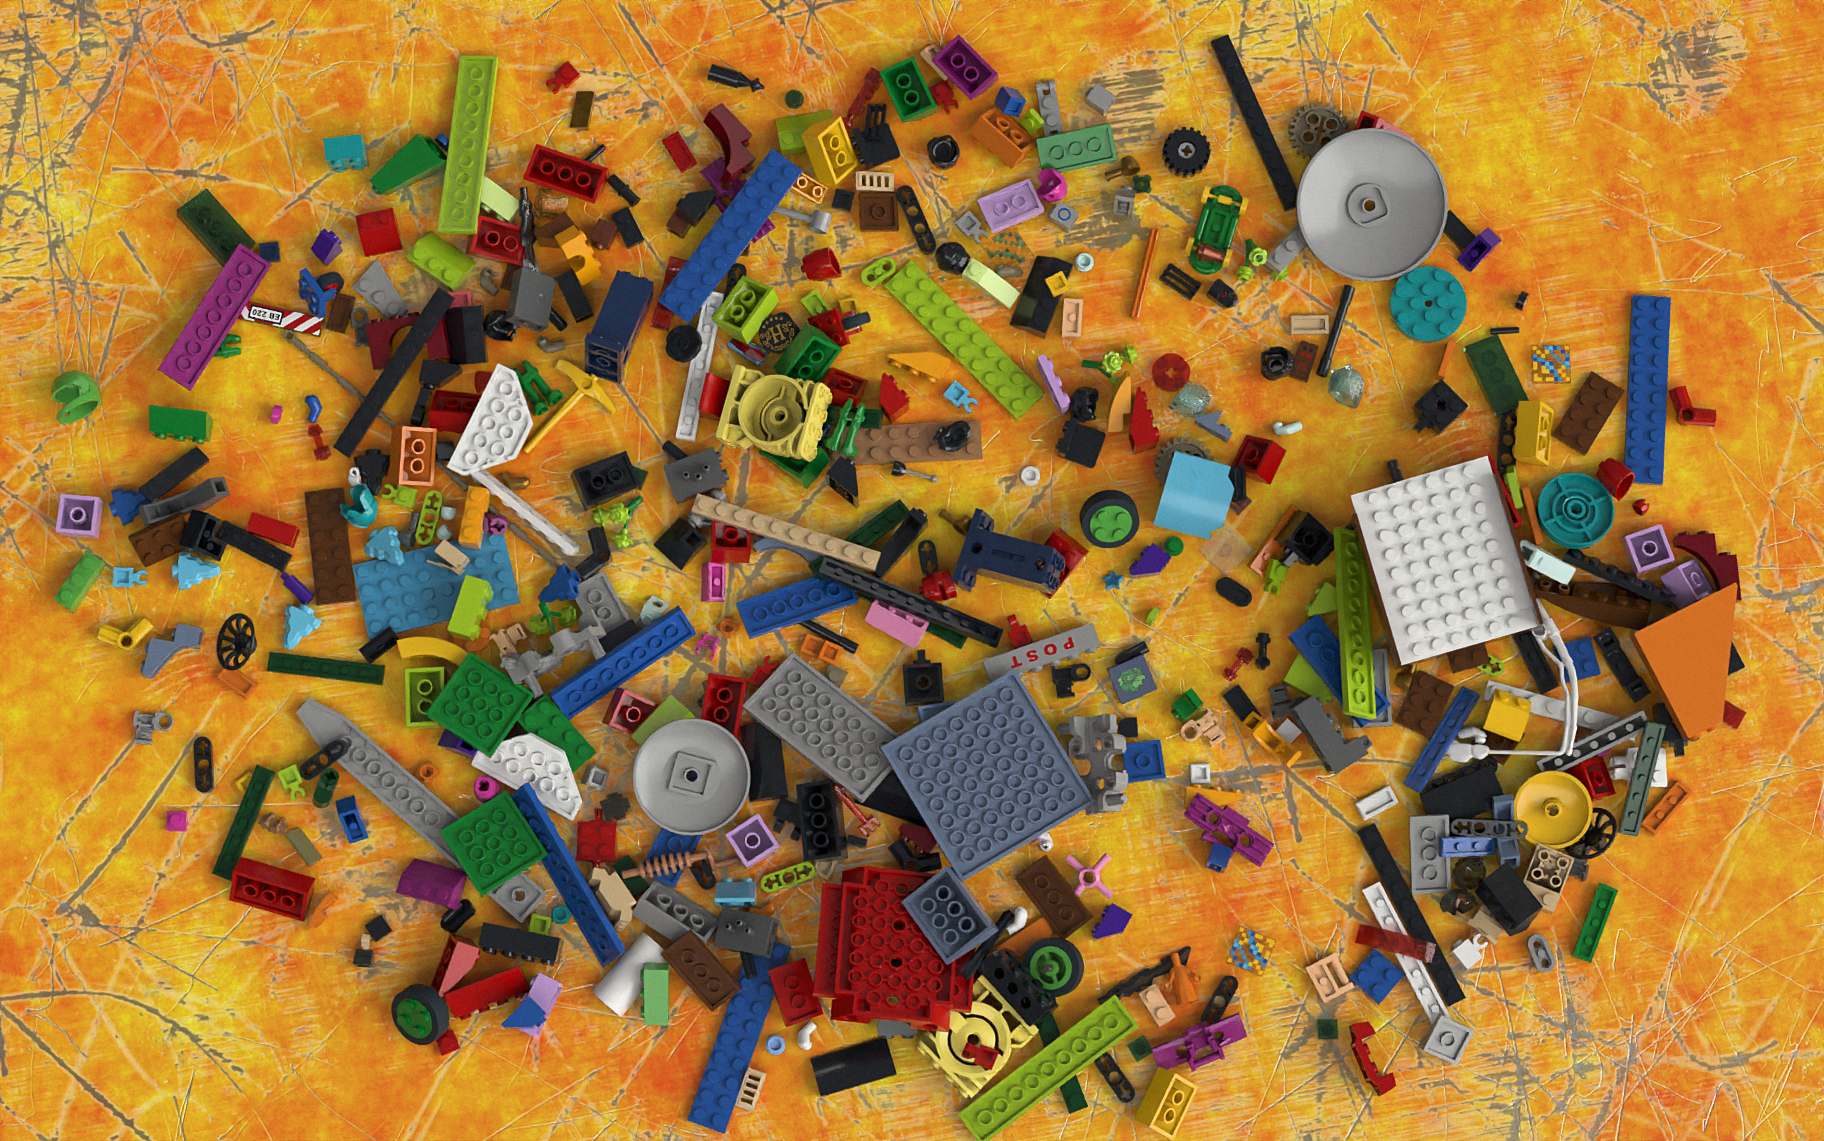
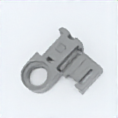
[133,710,174,745]

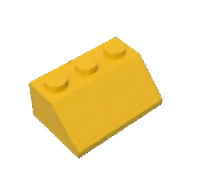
[801,116,858,185]
[1512,401,1554,466]
[1134,1067,1198,1140]

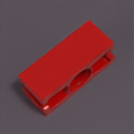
[246,512,301,548]

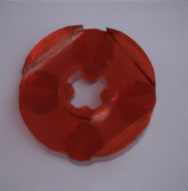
[1152,353,1190,392]

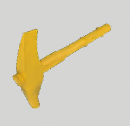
[523,359,617,454]

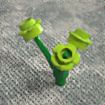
[1235,239,1289,282]

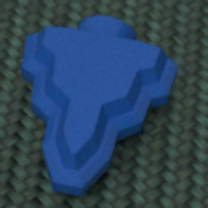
[109,488,150,526]
[538,563,581,603]

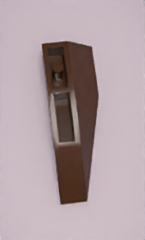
[1534,579,1651,630]

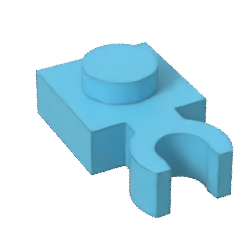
[943,381,978,414]
[113,567,148,588]

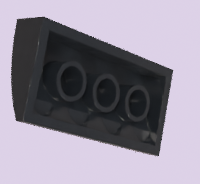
[741,722,789,803]
[1419,764,1504,827]
[810,1038,897,1097]

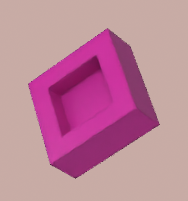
[166,811,188,832]

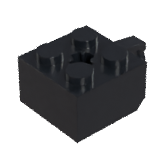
[1412,379,1468,435]
[1275,510,1334,567]
[903,650,944,706]
[1652,703,1699,757]

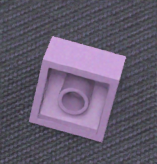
[1660,558,1716,610]

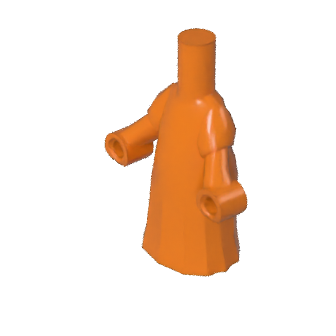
[1164,953,1202,1006]

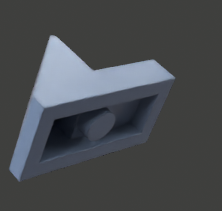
[1194,410,1233,443]

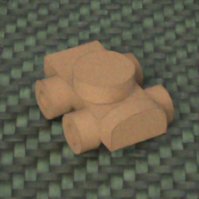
[258,812,288,835]

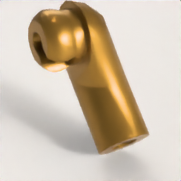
[501,471,530,490]

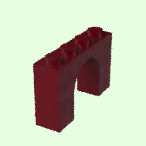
[366,312,452,370]

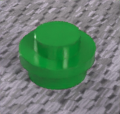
[1164,537,1184,556]

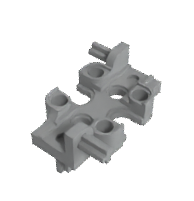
[500,609,607,699]
[1056,714,1128,816]

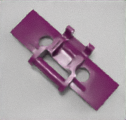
[700,156,775,243]
[1183,793,1274,867]
[1151,1013,1247,1072]

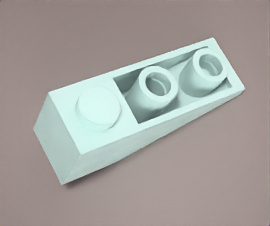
[1520,540,1576,585]

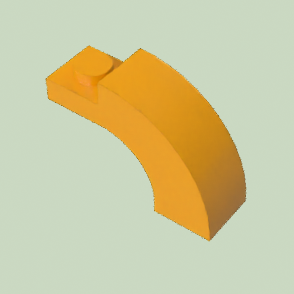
[1240,711,1302,768]

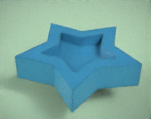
[1102,571,1124,591]

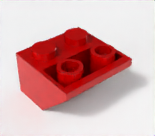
[879,373,910,424]

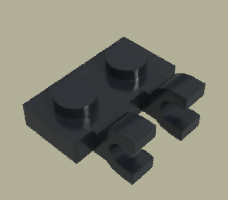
[773,798,801,842]

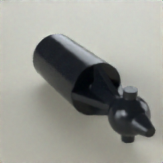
[708,64,765,92]

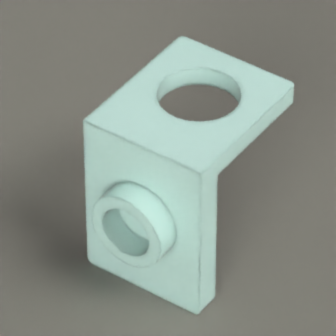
[636,595,669,629]

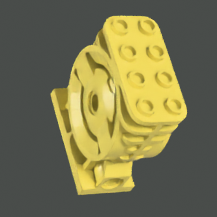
[715,364,832,462]
[916,975,1039,1099]

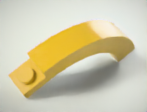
[396,637,468,667]

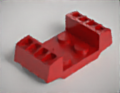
[1349,1021,1396,1097]

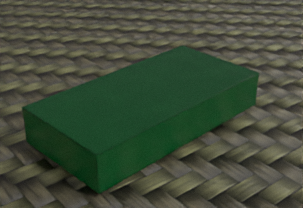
[612,855,650,898]

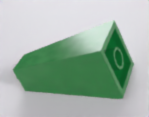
[369,133,447,196]

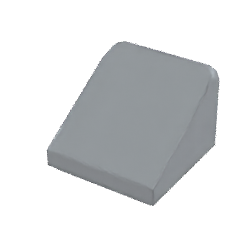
[581,765,609,790]

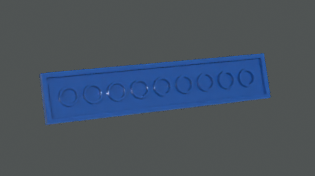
[657,148,803,324]
[1624,295,1671,486]
[510,782,626,968]
[687,941,791,1134]

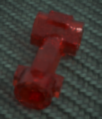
[308,424,332,461]
[1222,647,1254,682]

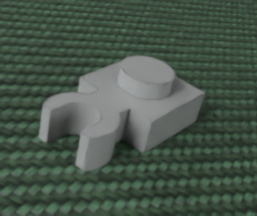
[955,211,988,245]

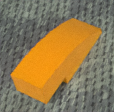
[1107,370,1131,432]

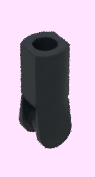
[1115,641,1150,664]

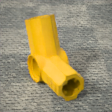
[97,616,155,652]

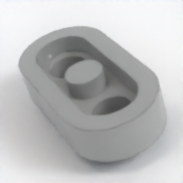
[1527,934,1555,973]

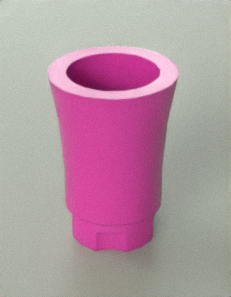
[474,776,501,804]

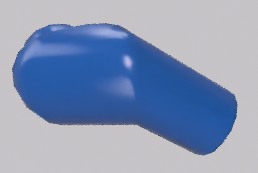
[305,395,322,424]

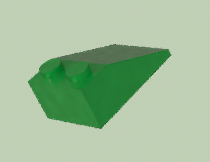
[759,445,831,489]

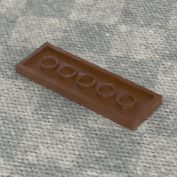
[305,487,356,606]

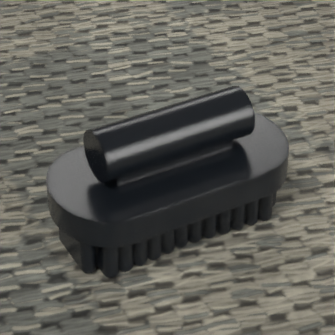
[1228,465,1246,503]
[440,899,476,934]

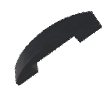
[1593,627,1651,703]

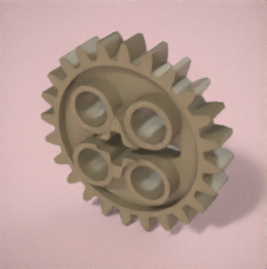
[1288,102,1350,160]
[1153,436,1214,486]

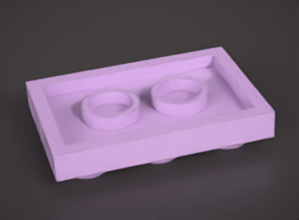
[977,178,1044,234]
[1036,354,1070,417]

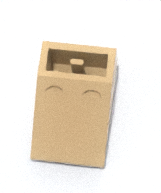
[1522,843,1575,914]

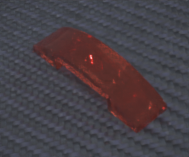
[650,256,688,332]
[1355,924,1436,964]

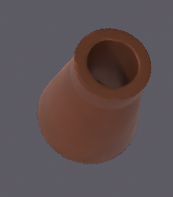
[1195,242,1225,263]

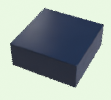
[259,241,281,263]

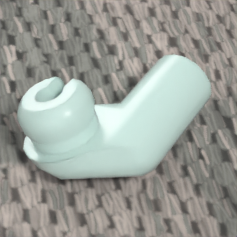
[1272,421,1302,435]

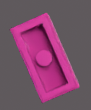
[701,562,725,602]

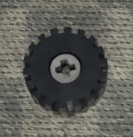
[1162,127,1211,178]

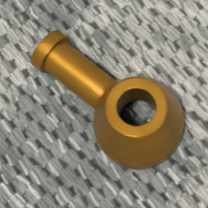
[1105,155,1141,182]
[938,509,972,537]
[1395,664,1417,692]

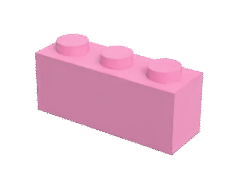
[864,599,930,648]

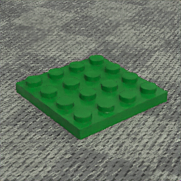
[425,652,535,759]
[440,790,548,898]

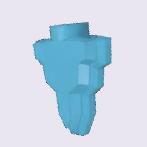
[364,526,404,566]
[172,552,220,590]
[283,604,322,650]

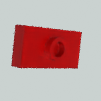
[662,131,697,173]

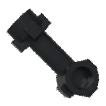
[1255,633,1271,670]

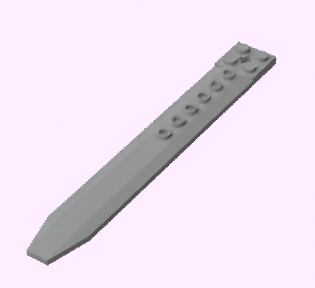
[296,698,548,924]

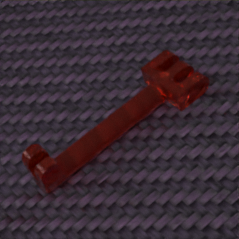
[831,783,881,838]

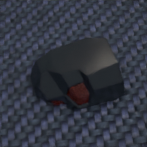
[1206,279,1239,309]

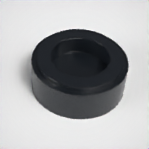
[1515,291,1529,311]

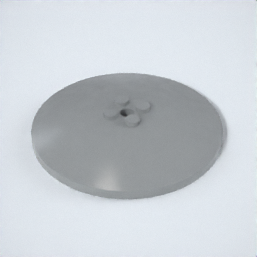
[1296,128,1448,282]

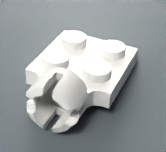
[1609,748,1667,788]

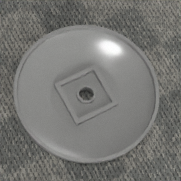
[633,718,751,835]

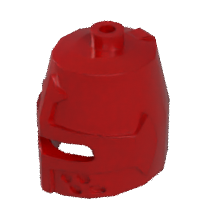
[801,247,842,281]
[1596,458,1635,501]
[919,568,957,602]

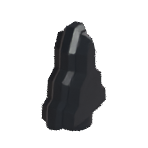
[354,449,390,496]

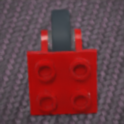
[808,307,871,347]

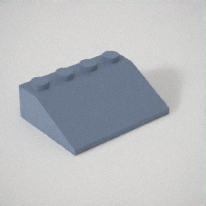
[902,866,998,965]

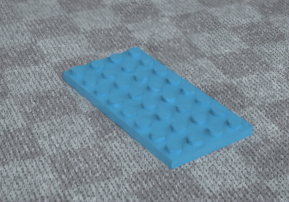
[352,533,520,640]

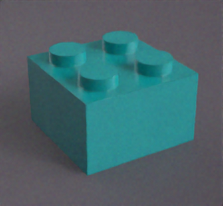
[324,134,369,173]

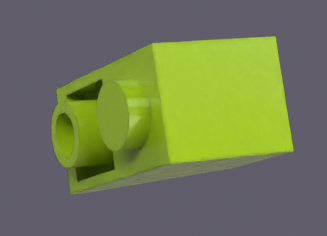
[1304,582,1338,619]

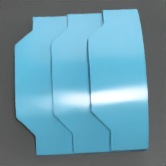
[1153,450,1235,540]

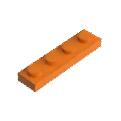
[1247,504,1301,578]

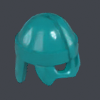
[339,483,378,528]

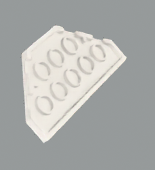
[447,363,533,476]
[471,732,583,821]

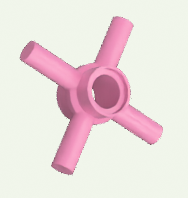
[1065,852,1114,899]

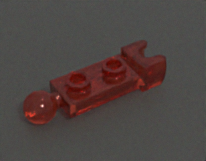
[842,67,883,131]

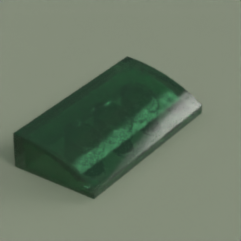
[177,188,256,267]
[1463,335,1529,418]

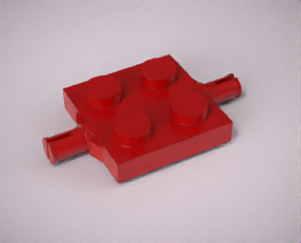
[576,808,618,869]

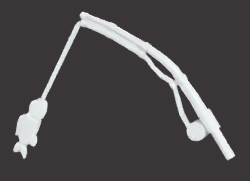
[1446,598,1579,763]

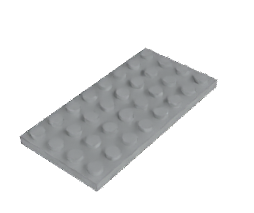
[742,652,900,803]

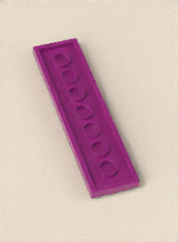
[157,243,271,391]

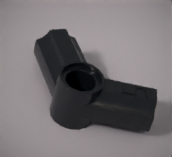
[575,527,613,580]
[888,838,942,873]

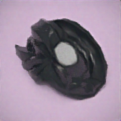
[933,421,971,452]

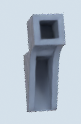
[141,623,204,679]

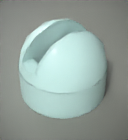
[441,506,457,520]
[436,524,453,540]

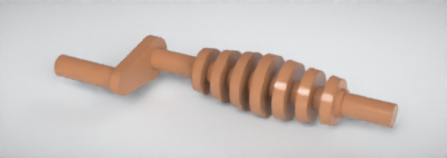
[622,846,739,879]

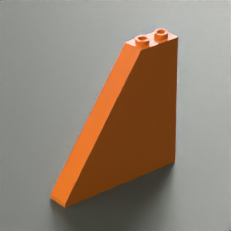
[1629,582,1738,741]

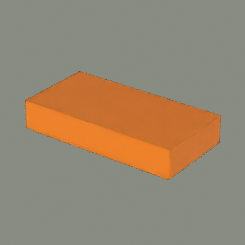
[1436,340,1456,380]
[215,664,259,700]

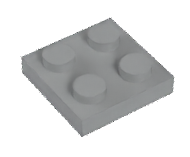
[1421,1013,1474,1065]

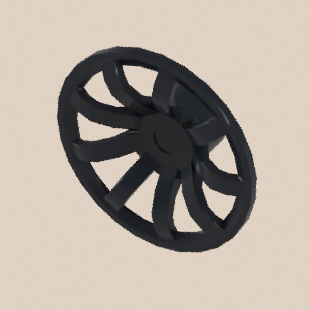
[217,613,257,671]
[1565,807,1617,860]

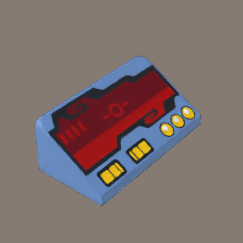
[727,338,769,368]

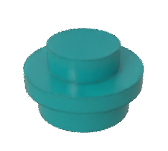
[551,905,571,924]

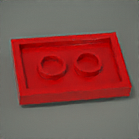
[767,958,824,1027]

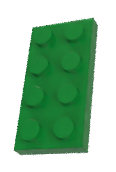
[1035,122,1117,173]
[517,694,597,773]

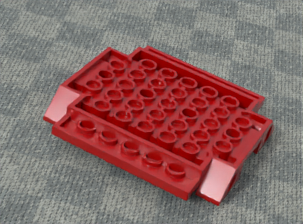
[813,866,979,1032]

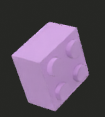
[56,494,103,539]
[1621,524,1675,576]
[726,814,780,870]

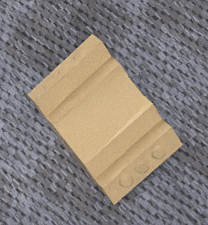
[585,867,637,934]

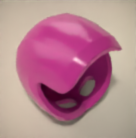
[1037,168,1067,202]

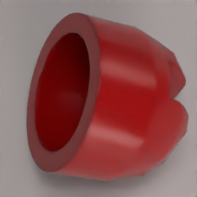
[1632,499,1649,516]

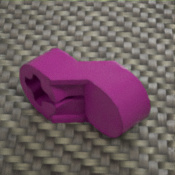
[483,513,509,535]

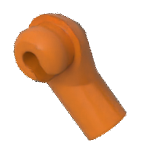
[749,901,777,916]

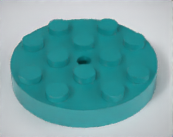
[1389,266,1467,343]
[1536,473,1615,549]

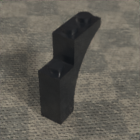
[871,507,928,580]

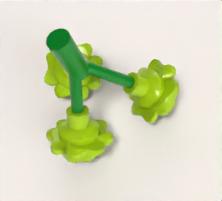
[1082,344,1138,394]
[592,496,643,549]
[528,601,577,650]

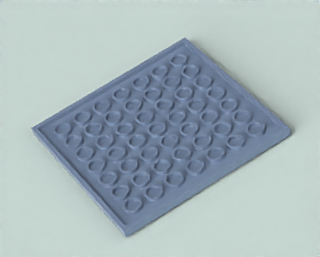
[880,669,1096,882]

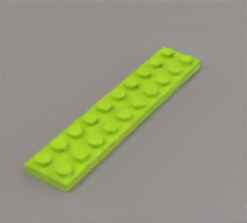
[438,55,499,234]
[884,260,1045,421]
[1333,527,1376,720]
[958,995,1139,1141]

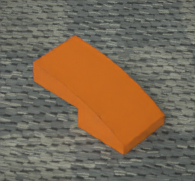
[800,633,843,666]
[308,892,339,931]

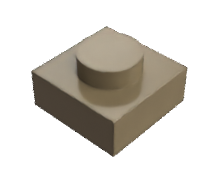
[824,664,848,688]

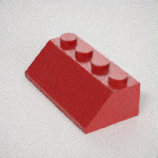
[523,144,609,204]
[429,390,482,434]
[701,673,748,740]
[229,857,315,922]
[444,966,530,1021]

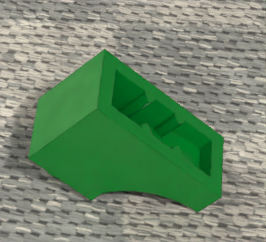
[1171,688,1203,722]

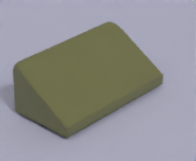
[286,828,322,867]

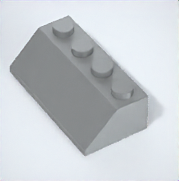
[632,879,719,945]

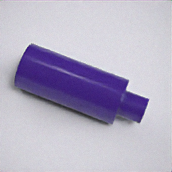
[280,572,315,605]

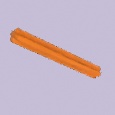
[1130,228,1160,319]

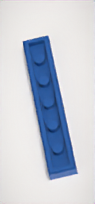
[1403,686,1480,794]

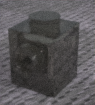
[600,792,631,822]

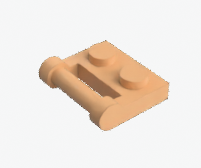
[1305,952,1355,1004]

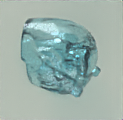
[1328,364,1365,408]
[1168,380,1211,418]

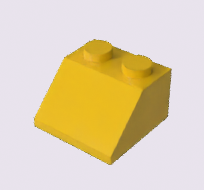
[1483,688,1531,742]

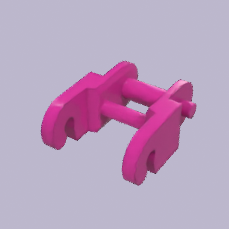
[694,632,720,661]

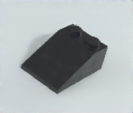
[570,451,641,511]

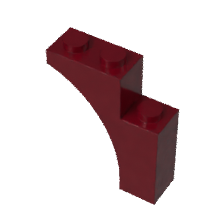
[703,103,756,185]
[1673,531,1742,603]
[898,823,937,855]

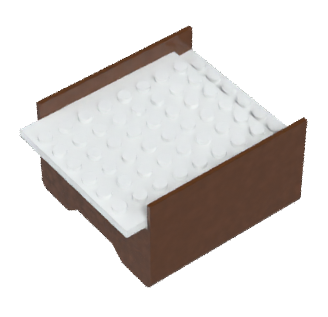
[1351,456,1543,674]

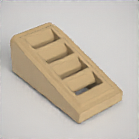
[856,171,894,193]
[735,1068,767,1112]

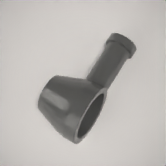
[397,512,421,549]

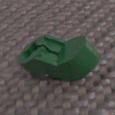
[312,768,339,809]

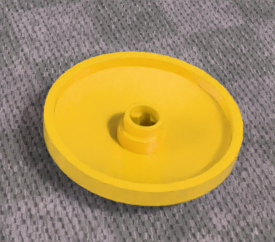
[1514,770,1593,849]

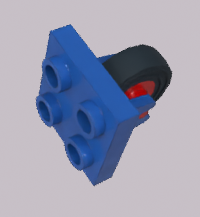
[298,268,344,319]

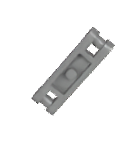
[1035,79,1063,136]

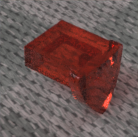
[474,370,493,393]

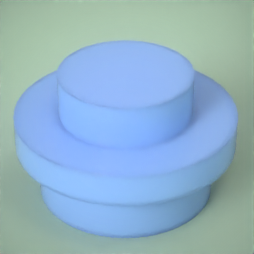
[766,1035,785,1055]

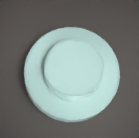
[1075,253,1094,272]

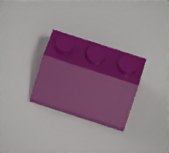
[931,34,998,100]
[396,858,467,910]

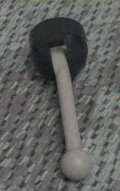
[891,460,938,483]

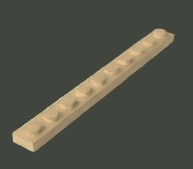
[691,494,881,572]

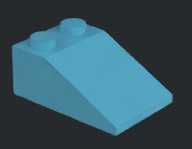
[715,878,757,908]

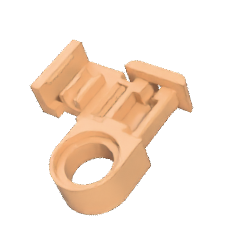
[490,623,529,659]
[1181,708,1226,748]

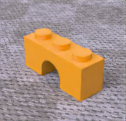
[554,225,602,286]
[458,486,491,550]

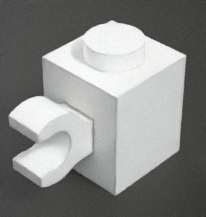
[1450,934,1488,971]

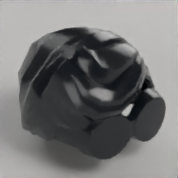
[927,135,960,170]
[935,242,970,275]
[484,310,519,342]
[1261,346,1295,381]
[1070,387,1099,423]

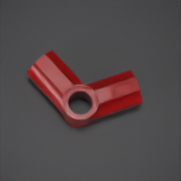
[1669,386,1717,427]

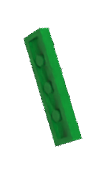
[1572,883,1618,963]

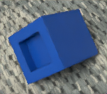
[995,86,1026,117]

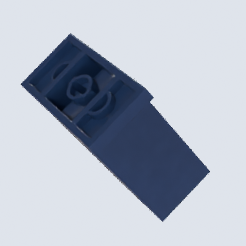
[585,270,654,385]
[952,508,1066,594]

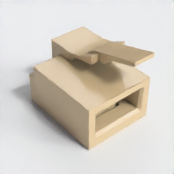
[426,539,470,576]
[1468,903,1503,946]

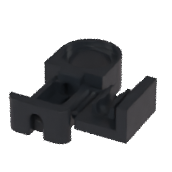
[410,387,432,427]
[1051,663,1091,699]

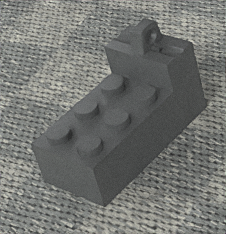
[1288,695,1372,775]

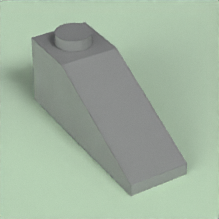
[1112,186,1136,217]

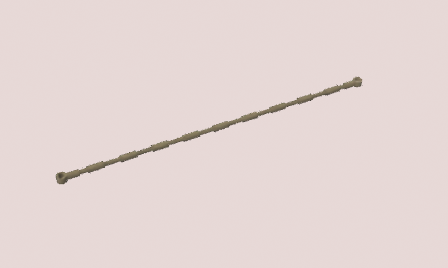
[284,330,582,583]

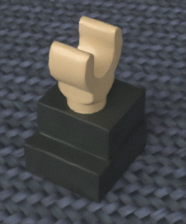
[353,934,374,968]

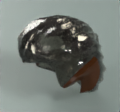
[1452,856,1487,890]
[1440,888,1479,915]

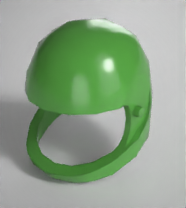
[51,370,102,424]

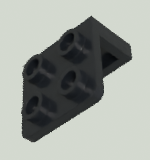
[850,123,900,170]
[1056,416,1106,468]

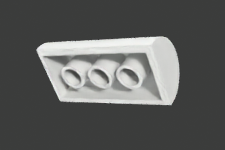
[591,932,668,1017]

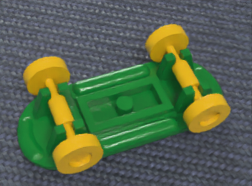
[1184,185,1249,275]

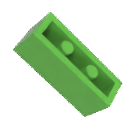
[54,551,106,613]
[640,963,669,1026]

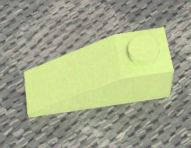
[962,258,1020,309]

